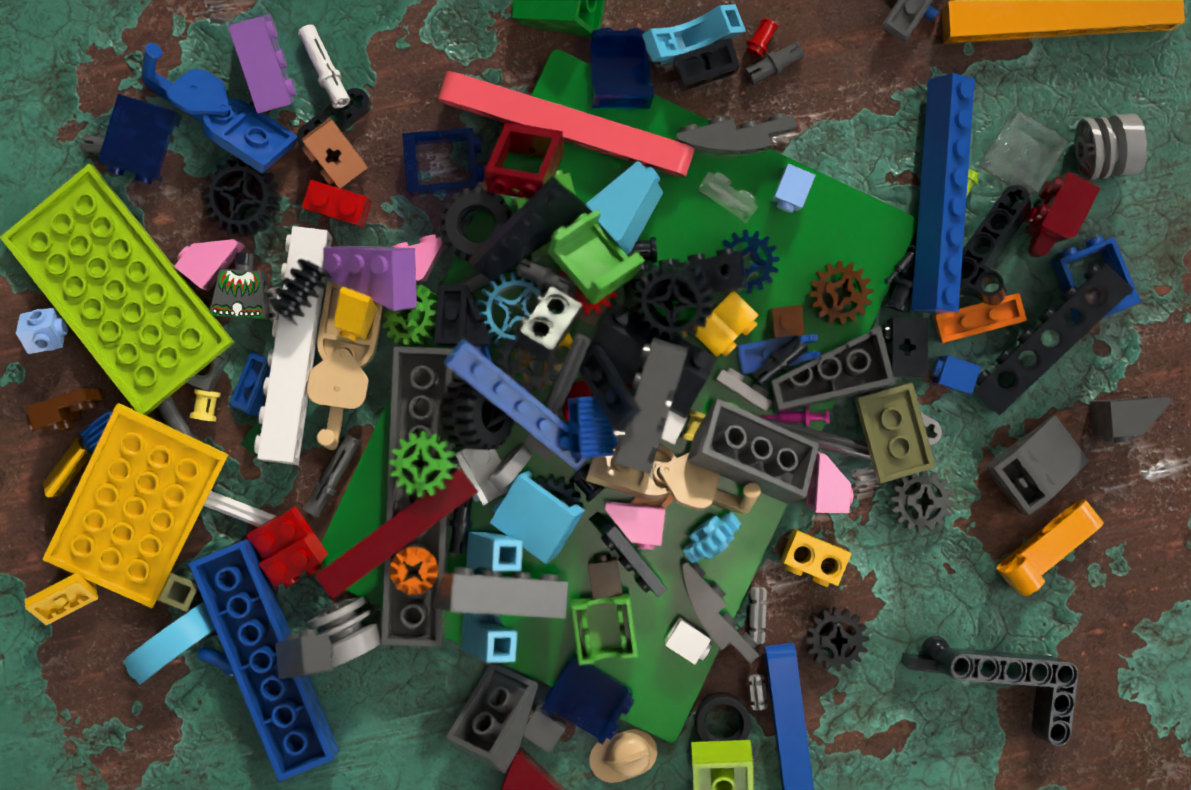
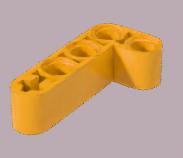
[996,499,1104,596]

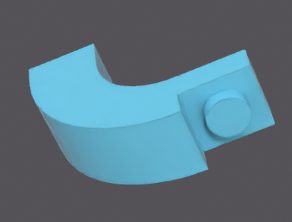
[642,4,746,65]
[123,602,215,685]

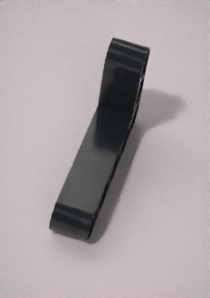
[936,648,1078,746]

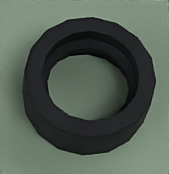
[695,693,751,742]

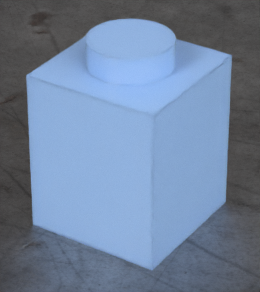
[771,164,816,213]

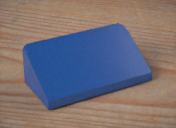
[229,351,271,417]

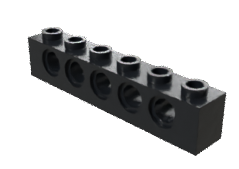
[974,264,1133,415]

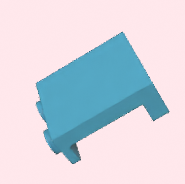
[490,471,585,564]

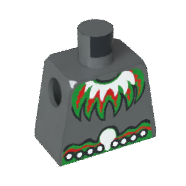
[210,253,272,320]

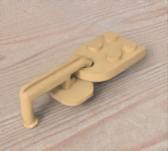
[307,281,384,450]
[586,429,761,514]

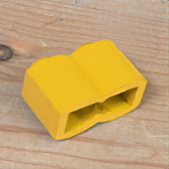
[694,291,758,357]

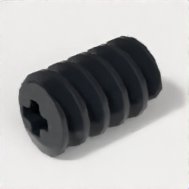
[268,259,332,326]

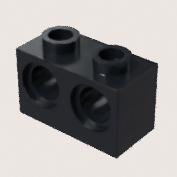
[673,38,740,92]

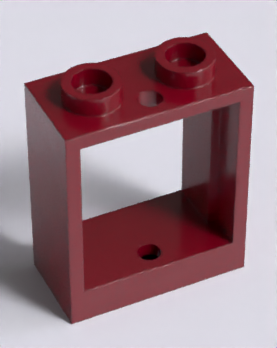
[485,122,564,200]

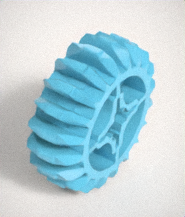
[478,271,556,349]

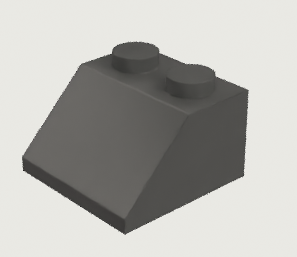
[1090,397,1171,443]

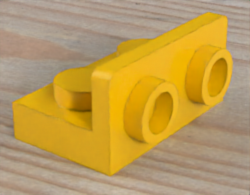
[25,573,98,626]

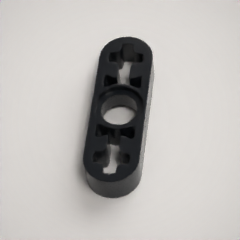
[297,88,371,147]

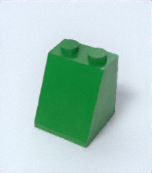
[512,0,605,39]

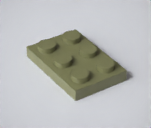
[854,383,936,483]

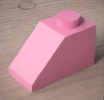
[174,239,245,291]
[806,452,853,513]
[605,501,665,550]

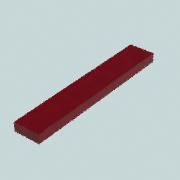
[315,468,479,599]

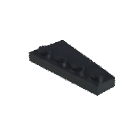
[468,176,593,281]

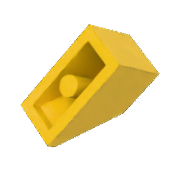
[333,287,378,342]

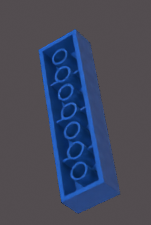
[188,539,340,782]

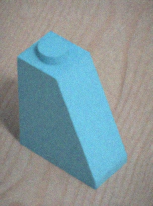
[586,161,663,255]

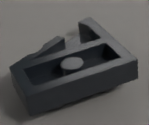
[434,285,493,347]

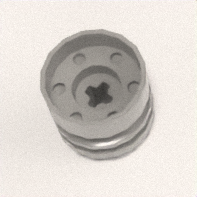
[1074,113,1147,181]
[307,596,382,667]

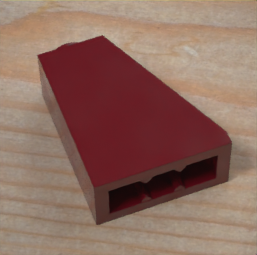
[501,747,566,790]

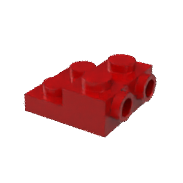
[246,506,328,588]

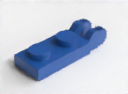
[736,334,821,374]

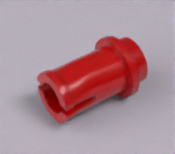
[746,18,778,58]

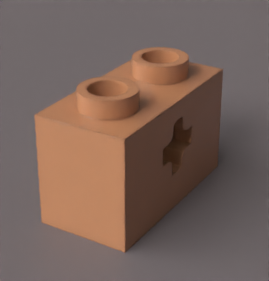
[302,117,368,188]

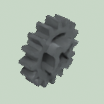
[889,470,955,533]

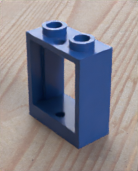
[1051,236,1141,322]

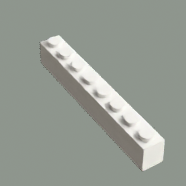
[254,226,332,465]

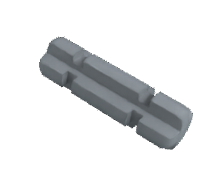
[749,587,767,644]

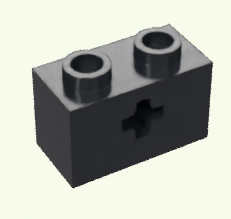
[882,318,928,377]

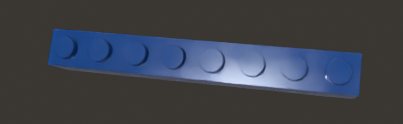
[912,73,975,314]

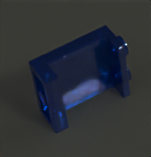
[590,28,654,109]
[98,94,182,185]
[542,653,635,745]

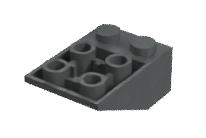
[984,415,1089,515]

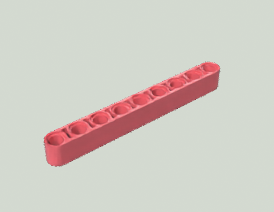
[438,71,695,178]

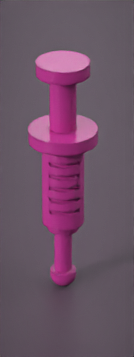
[760,408,829,427]

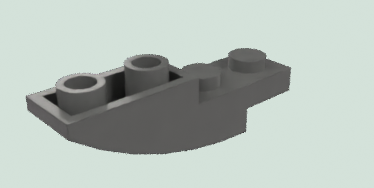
[675,113,797,155]
[681,558,759,664]

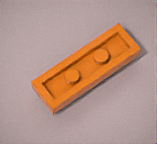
[933,293,1027,344]

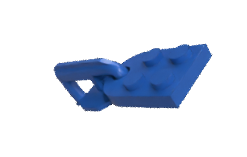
[141,43,297,174]

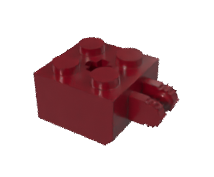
[1024,172,1101,258]

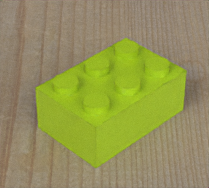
[691,740,754,790]

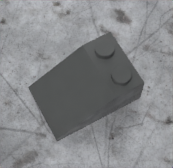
[446,662,538,774]

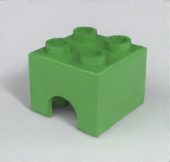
[571,592,638,665]

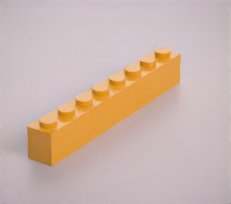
[941,0,1185,44]

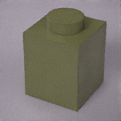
[157,573,198,612]

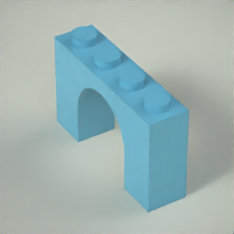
[461,532,523,662]

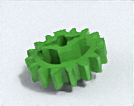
[382,285,438,347]
[389,431,457,497]

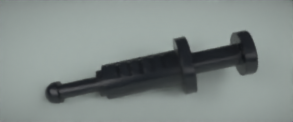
[884,245,916,285]

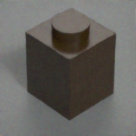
[588,553,622,600]

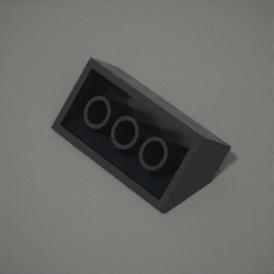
[586,301,718,419]

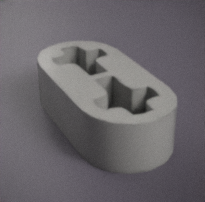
[488,443,533,491]

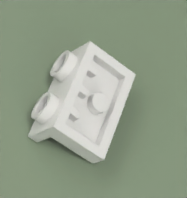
[454,449,509,505]

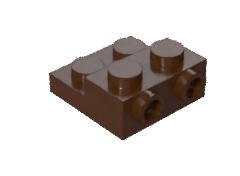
[26,388,107,433]

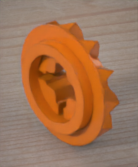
[390,547,438,595]

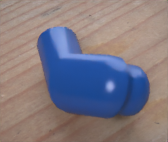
[198,646,235,677]

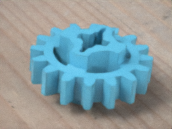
[682,512,741,564]

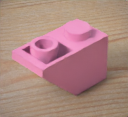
[391,234,446,284]

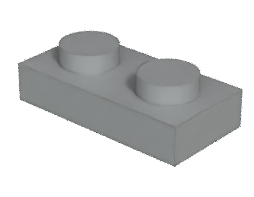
[714,368,773,411]

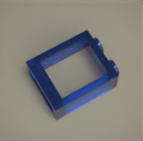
[402,128,484,196]

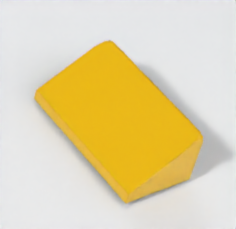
[43,438,92,498]

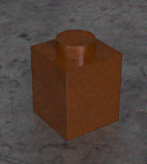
[768,305,805,339]

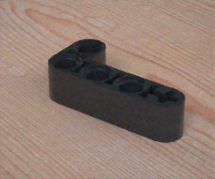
[960,185,1031,305]

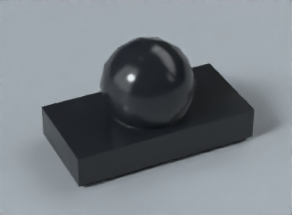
[902,636,957,674]

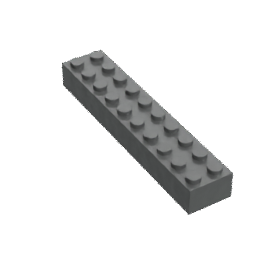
[381,347,456,647]

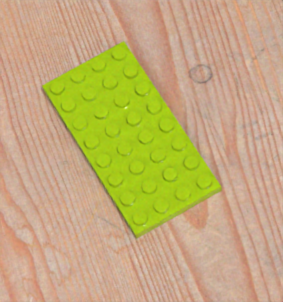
[0,163,235,416]

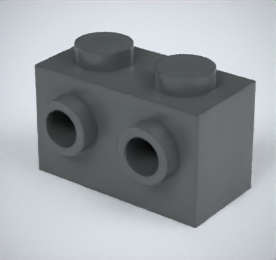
[275,630,333,679]

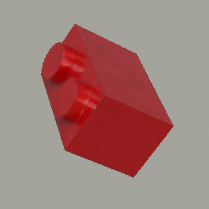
[302,180,372,229]

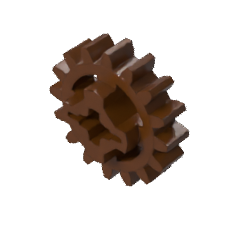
[808,261,873,325]

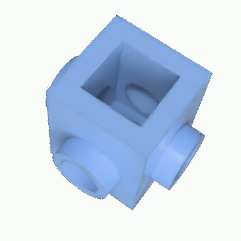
[16,307,68,354]

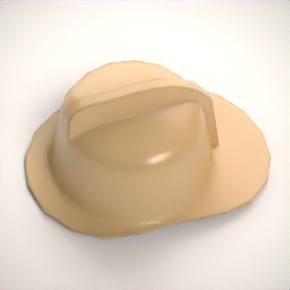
[589,729,657,783]

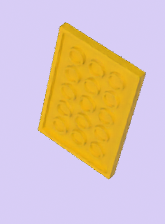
[42,403,229,608]

